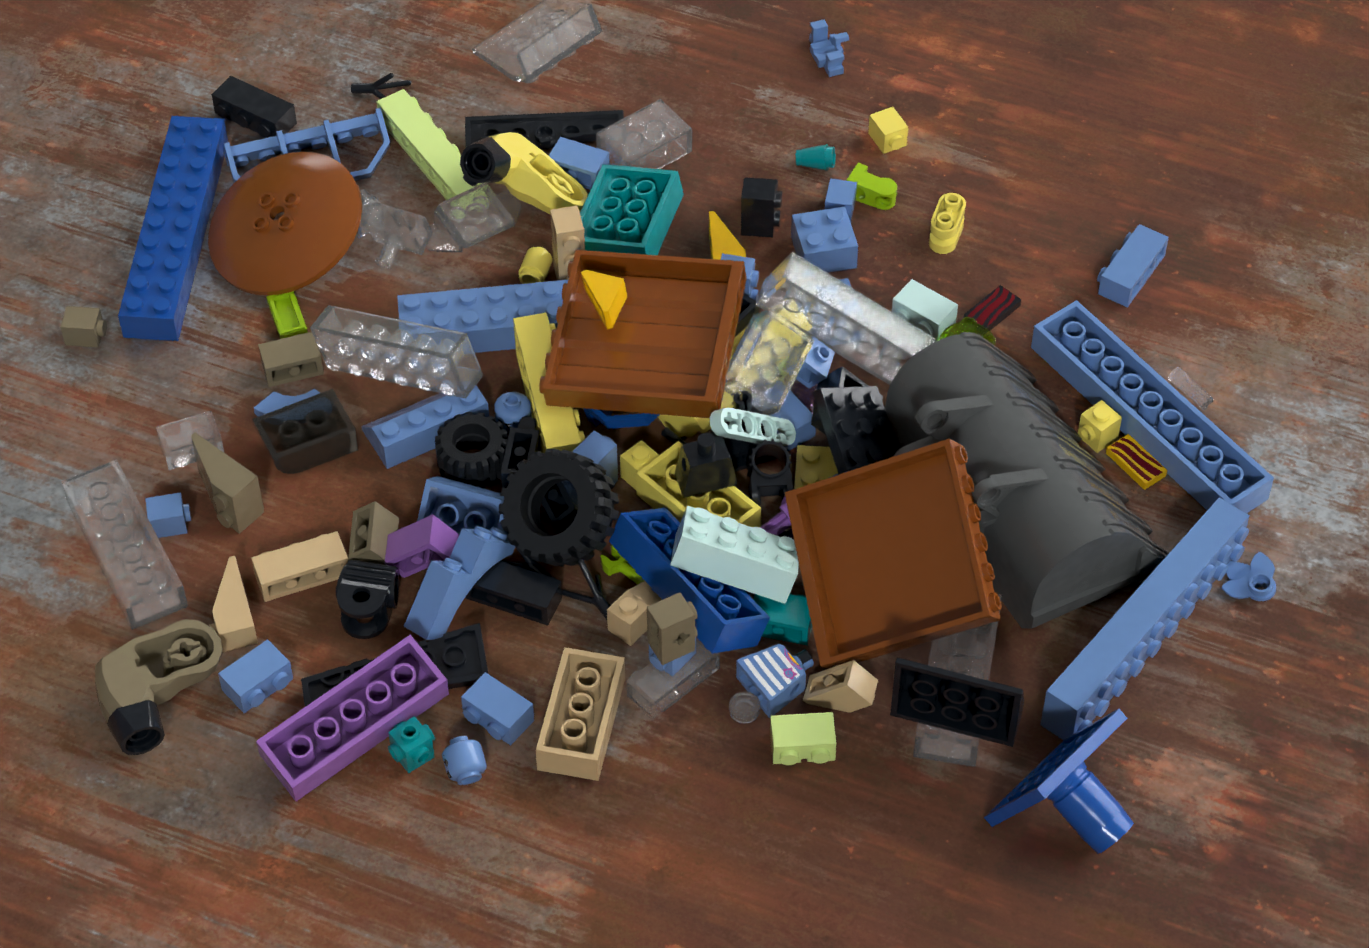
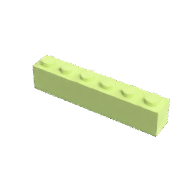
[376,89,488,215]

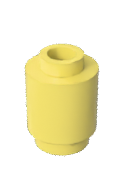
[519,247,553,284]

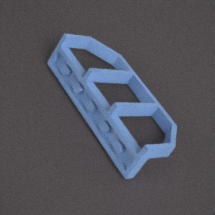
[224,108,390,183]

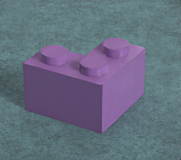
[385,514,459,578]

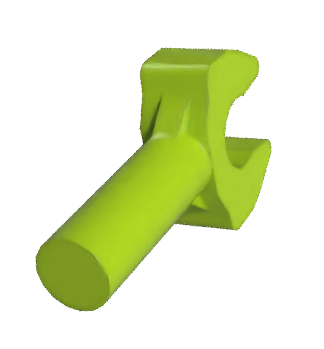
[601,546,645,585]

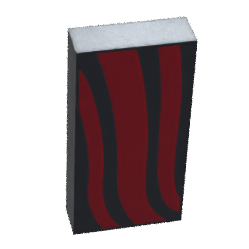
[963,285,1021,335]

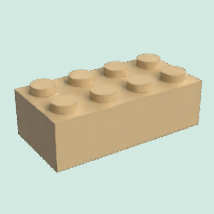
[536,647,625,781]

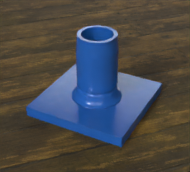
[984,709,1134,854]

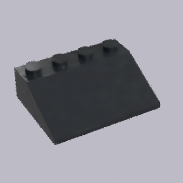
[890,657,1024,747]

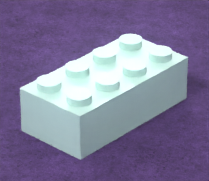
[670,505,799,604]

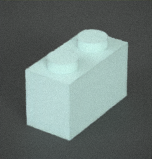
[891,279,958,342]

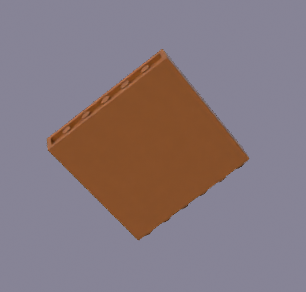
[784,438,1002,669]

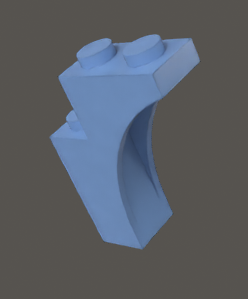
[404,526,516,640]

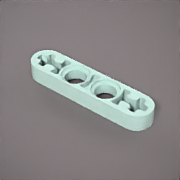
[710,408,796,446]

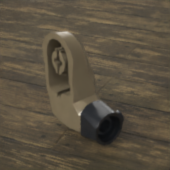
[95,619,223,755]

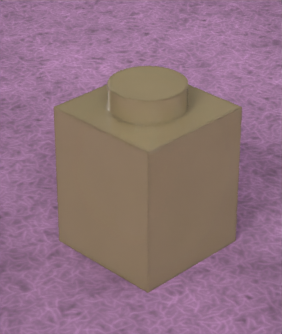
[60,306,107,348]

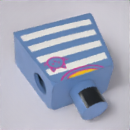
[736,644,814,718]

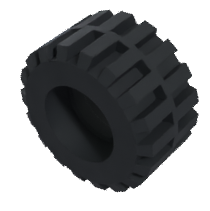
[435,412,508,489]

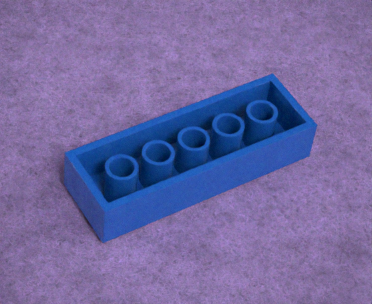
[609,508,770,654]

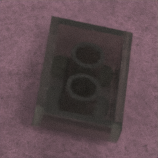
[252,389,358,474]

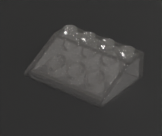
[472,0,602,84]

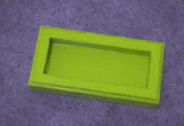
[266,291,308,339]

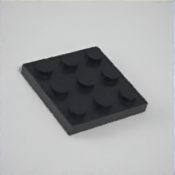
[812,386,899,475]

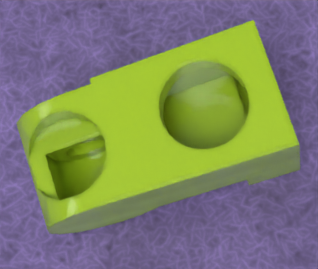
[846,163,897,210]

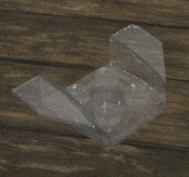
[415,183,522,252]

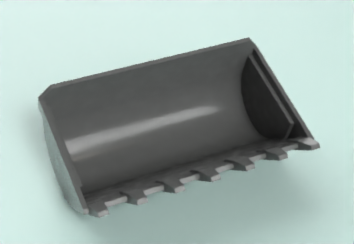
[884,332,1169,629]

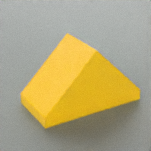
[581,270,627,330]

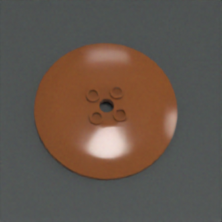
[208,152,362,296]

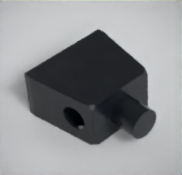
[675,433,737,498]

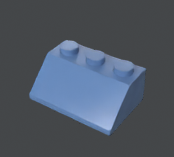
[417,476,508,534]

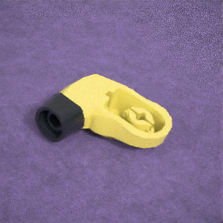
[460,132,588,214]

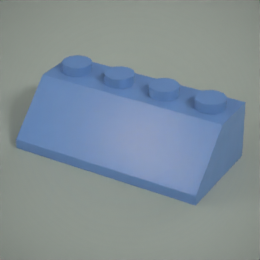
[361,383,489,469]

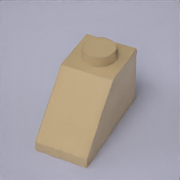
[803,660,878,713]

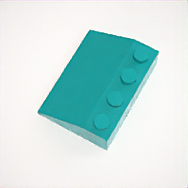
[580,164,684,255]

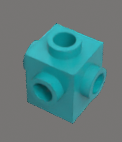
[388,716,435,773]

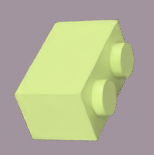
[770,712,837,765]

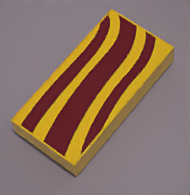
[1106,434,1167,490]

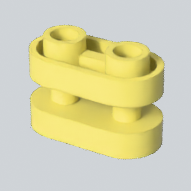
[929,193,966,254]

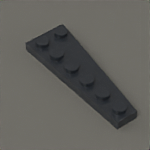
[465,110,624,150]
[301,623,489,707]

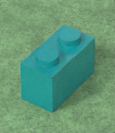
[753,594,812,645]

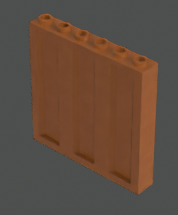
[539,250,747,418]

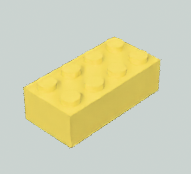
[636,441,761,527]

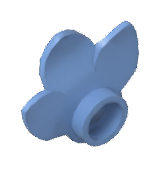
[1222,552,1276,601]

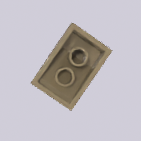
[191,432,264,534]

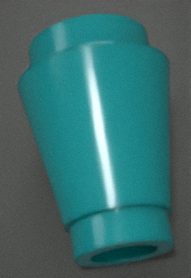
[796,144,836,171]

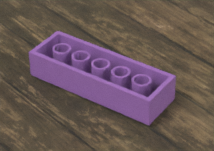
[256,635,449,801]

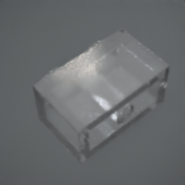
[155,411,225,470]

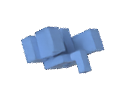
[809,19,849,77]

